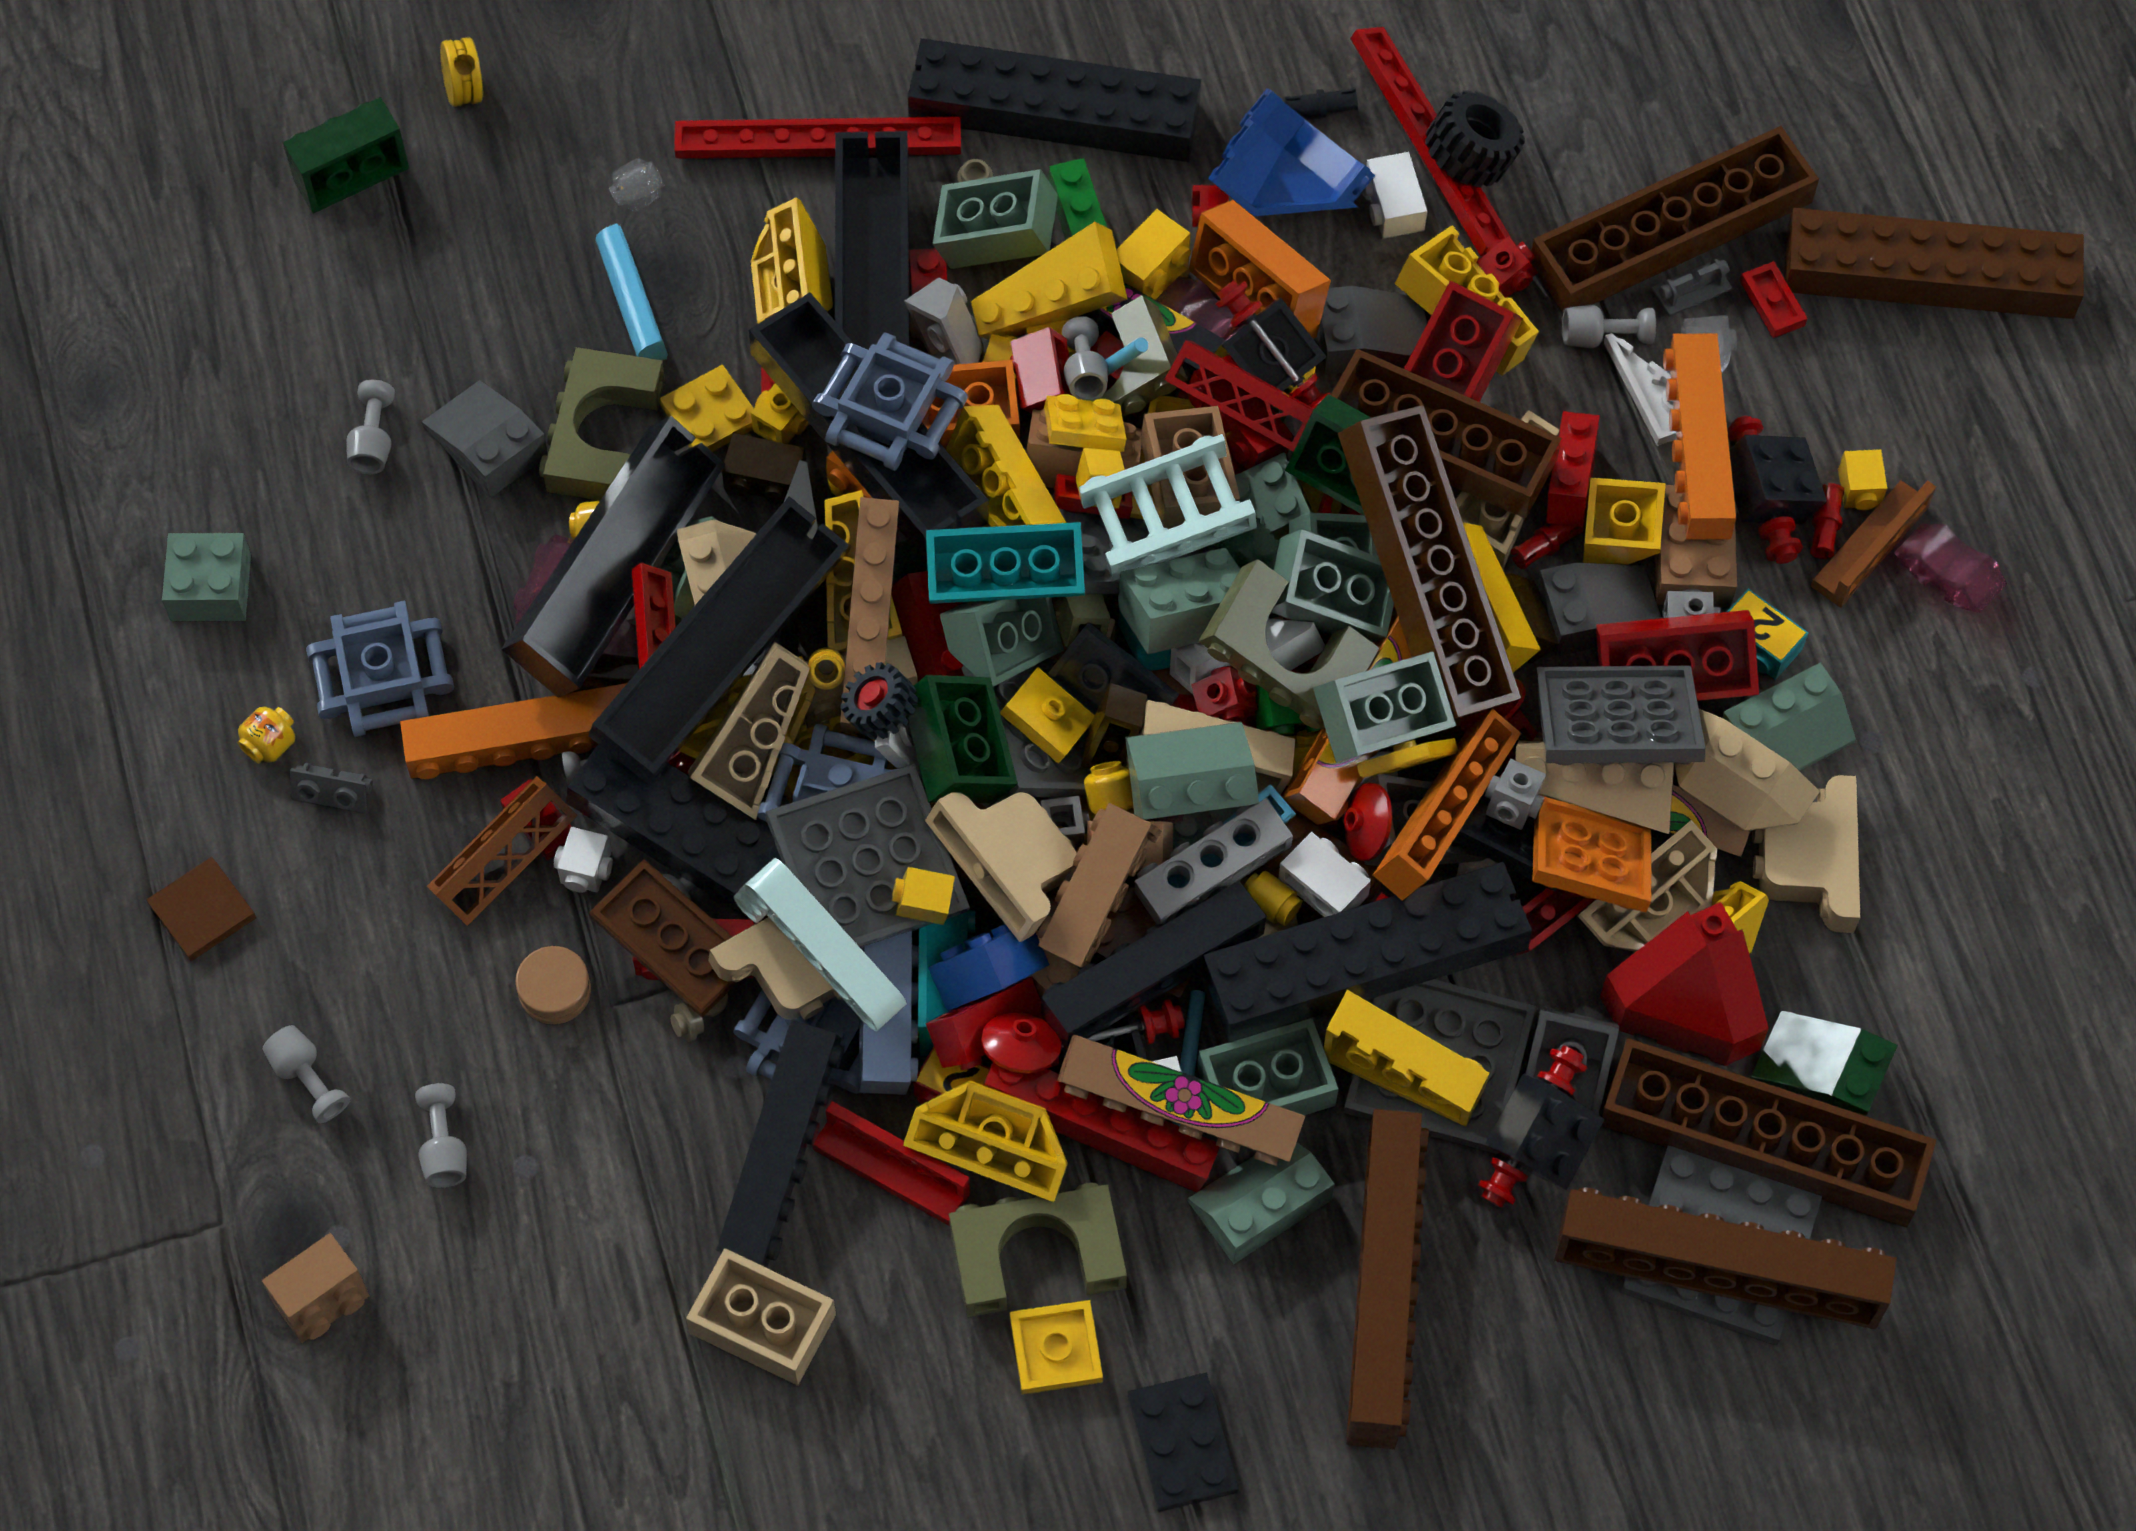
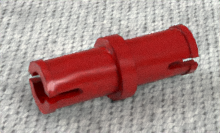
[1810,483,1845,559]
[1510,524,1583,569]

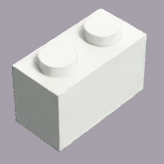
[1363,152,1427,239]
[1278,832,1371,917]

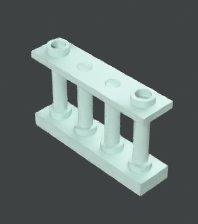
[1079,434,1257,581]

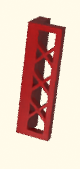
[1164,340,1314,452]
[632,563,676,669]
[813,1101,970,1226]

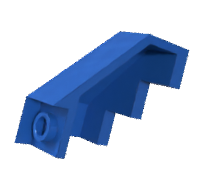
[1208,88,1376,216]

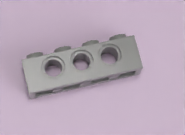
[1134,798,1293,926]

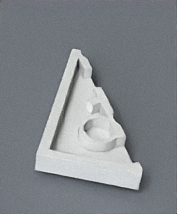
[1604,333,1677,446]

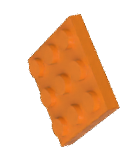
[1532,796,1651,913]

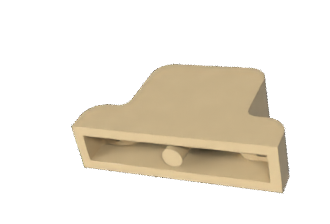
[1752,775,1860,933]
[925,792,1077,942]
[708,917,842,1020]

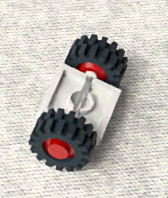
[840,662,926,793]

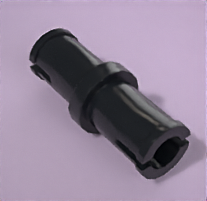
[1285,88,1358,118]

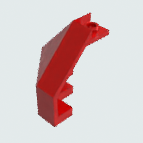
[1600,902,1769,1066]

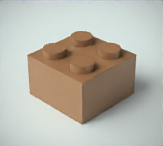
[261,1233,369,1343]

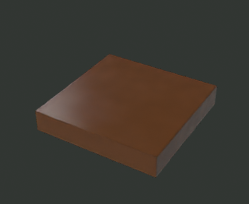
[146,857,256,962]

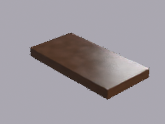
[589,859,738,1018]

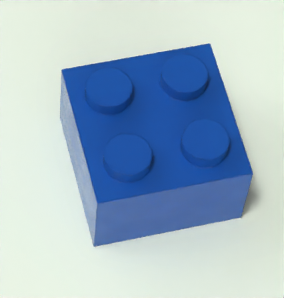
[928,924,1050,1011]

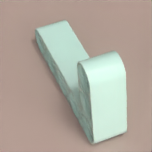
[734,858,907,1031]

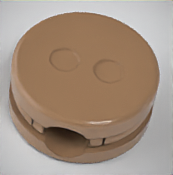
[515,946,591,1024]

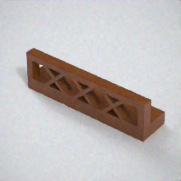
[1811,480,1937,608]
[427,776,578,926]

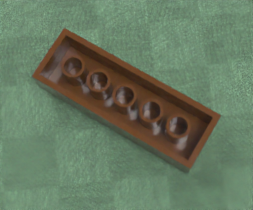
[1331,349,1562,519]

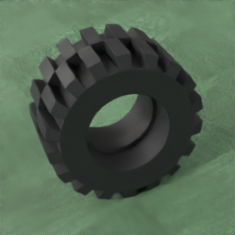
[1425,90,1525,187]

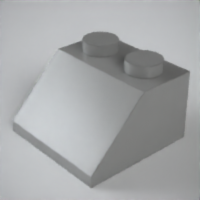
[904,278,984,365]

